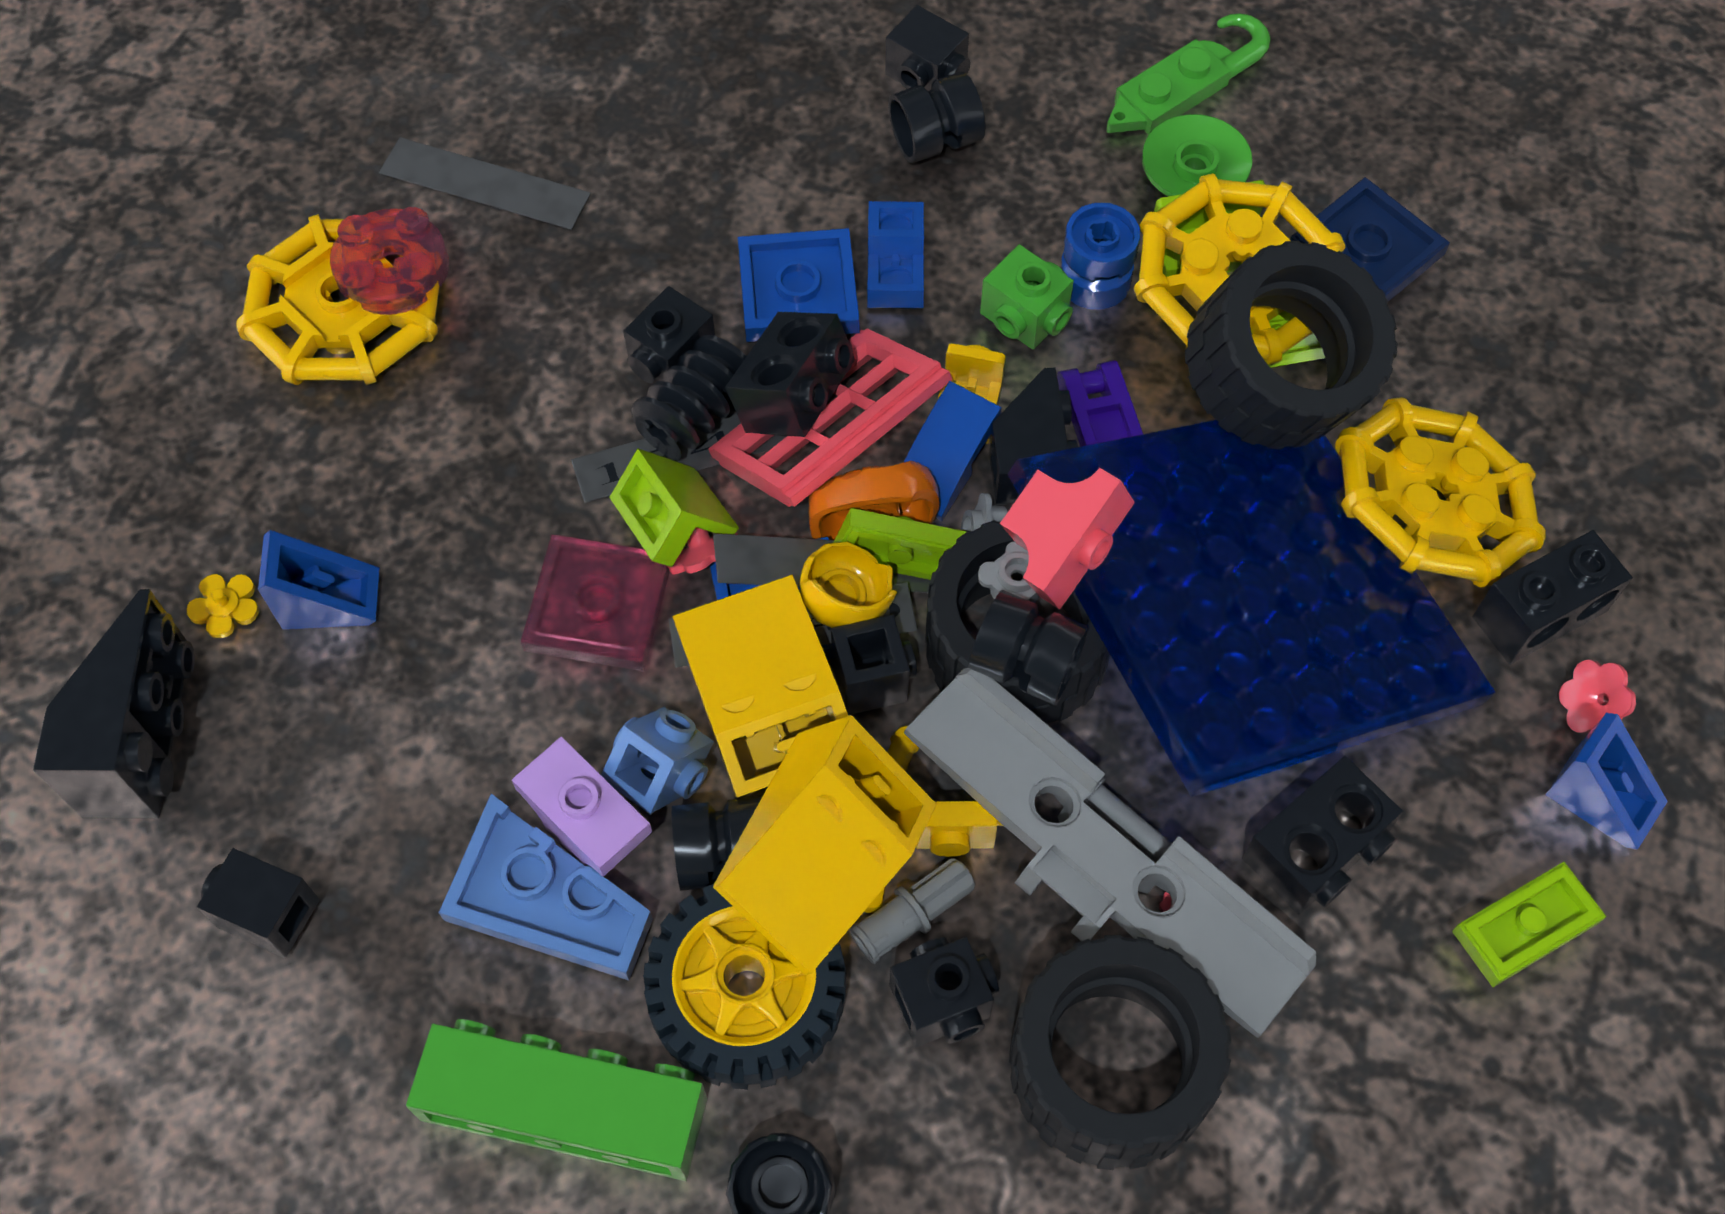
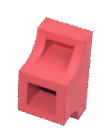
[1000,467,1135,610]

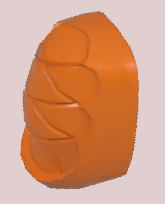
[809,461,939,540]

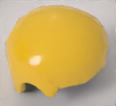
[799,541,897,628]

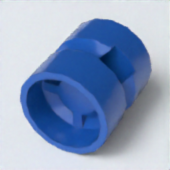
[1060,202,1140,310]

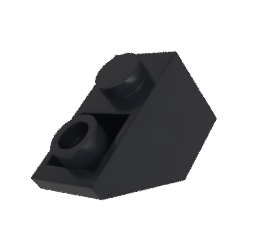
[989,367,1080,504]

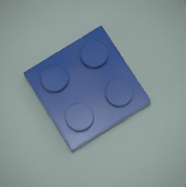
[738,228,860,342]

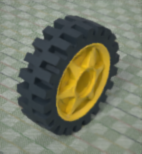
[643,884,846,1090]

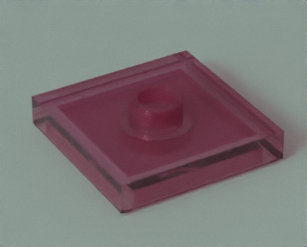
[521,535,670,671]

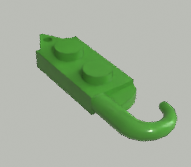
[1106,13,1271,135]

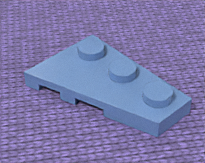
[439,794,653,980]

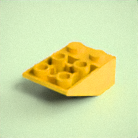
[672,575,848,798]
[713,715,936,975]

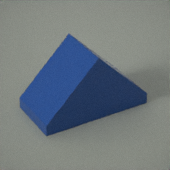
[258,530,380,629]
[1545,713,1668,850]

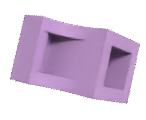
[512,737,652,877]

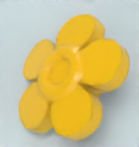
[186,574,259,638]

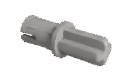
[849,859,976,964]

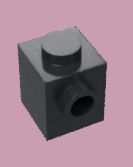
[885,5,971,91]
[623,286,715,383]
[831,614,917,715]
[197,848,320,958]

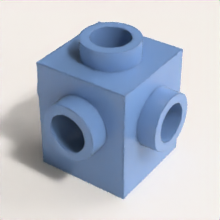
[601,707,714,814]

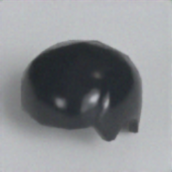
[726,1133,836,1214]

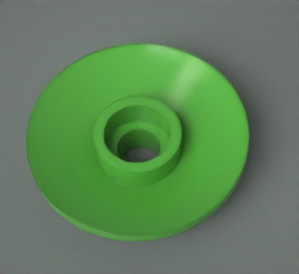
[1142,114,1252,196]

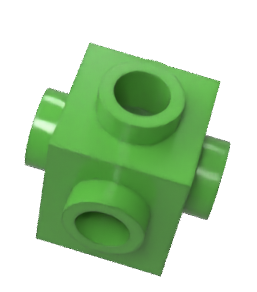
[980,244,1074,350]

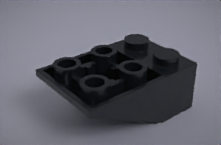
[33,589,195,819]

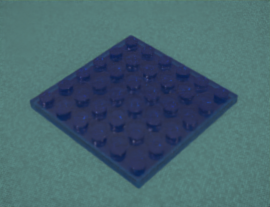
[1008,420,1496,797]

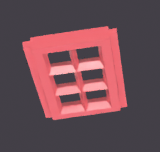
[708,328,952,507]

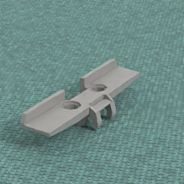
[904,668,1316,1038]

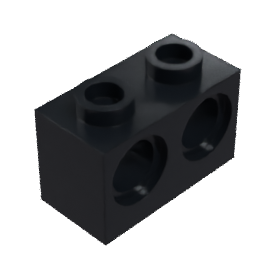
[725,312,855,437]
[1472,530,1633,665]
[1242,756,1404,915]

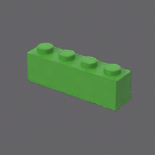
[406,1019,708,1181]

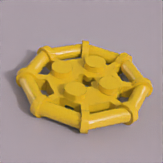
[1133,173,1345,365]
[236,214,446,386]
[1335,397,1546,587]

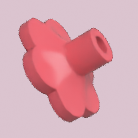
[668,527,738,575]
[1559,660,1636,733]

